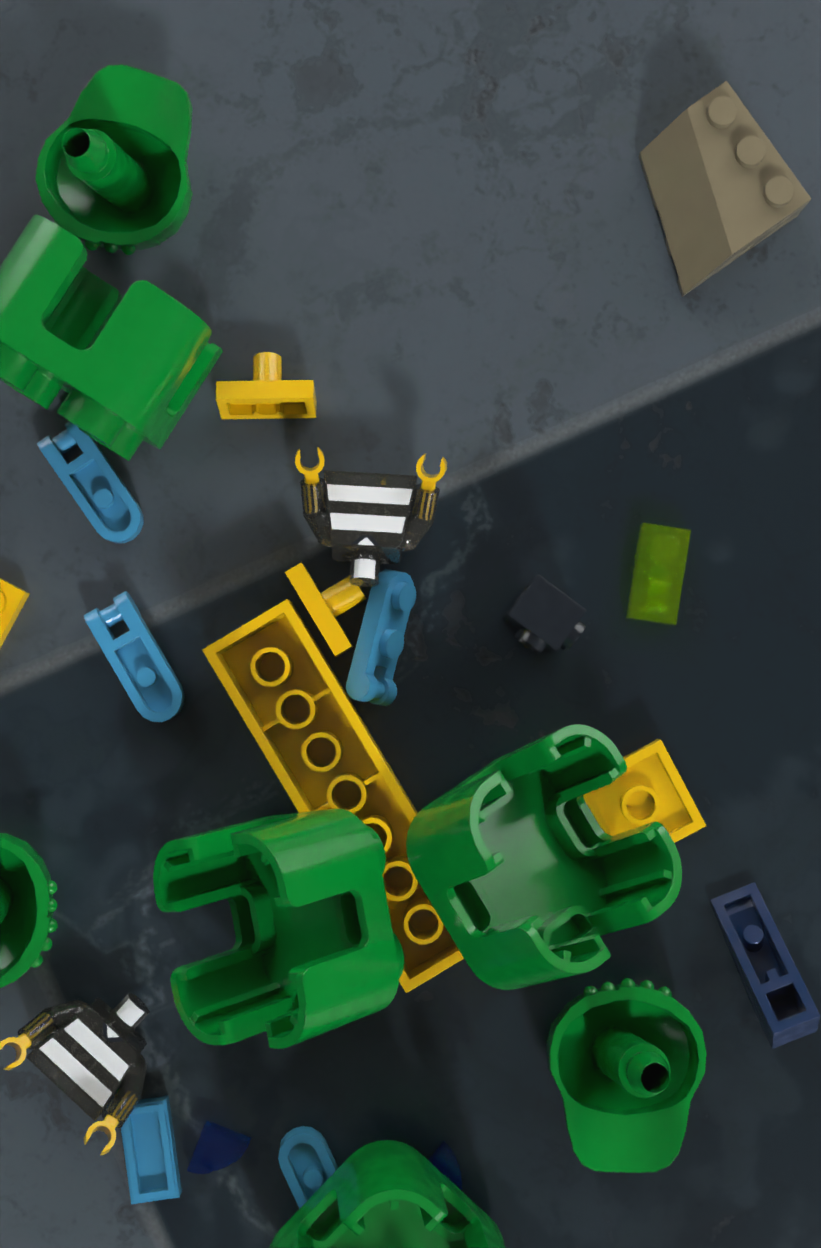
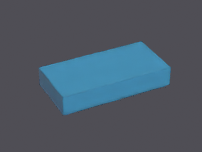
[120,1096,182,1204]

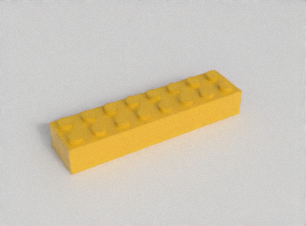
[202,599,464,993]

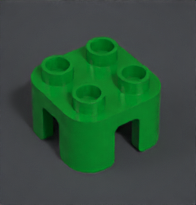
[0,214,223,461]
[406,724,682,990]
[153,809,404,1049]
[269,1140,506,1248]

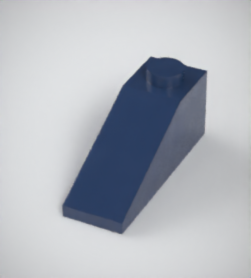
[710,882,820,1049]

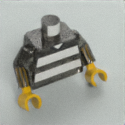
[295,447,447,587]
[0,993,150,1155]

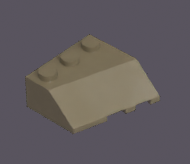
[639,81,811,297]

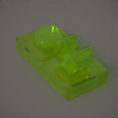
[626,523,691,625]

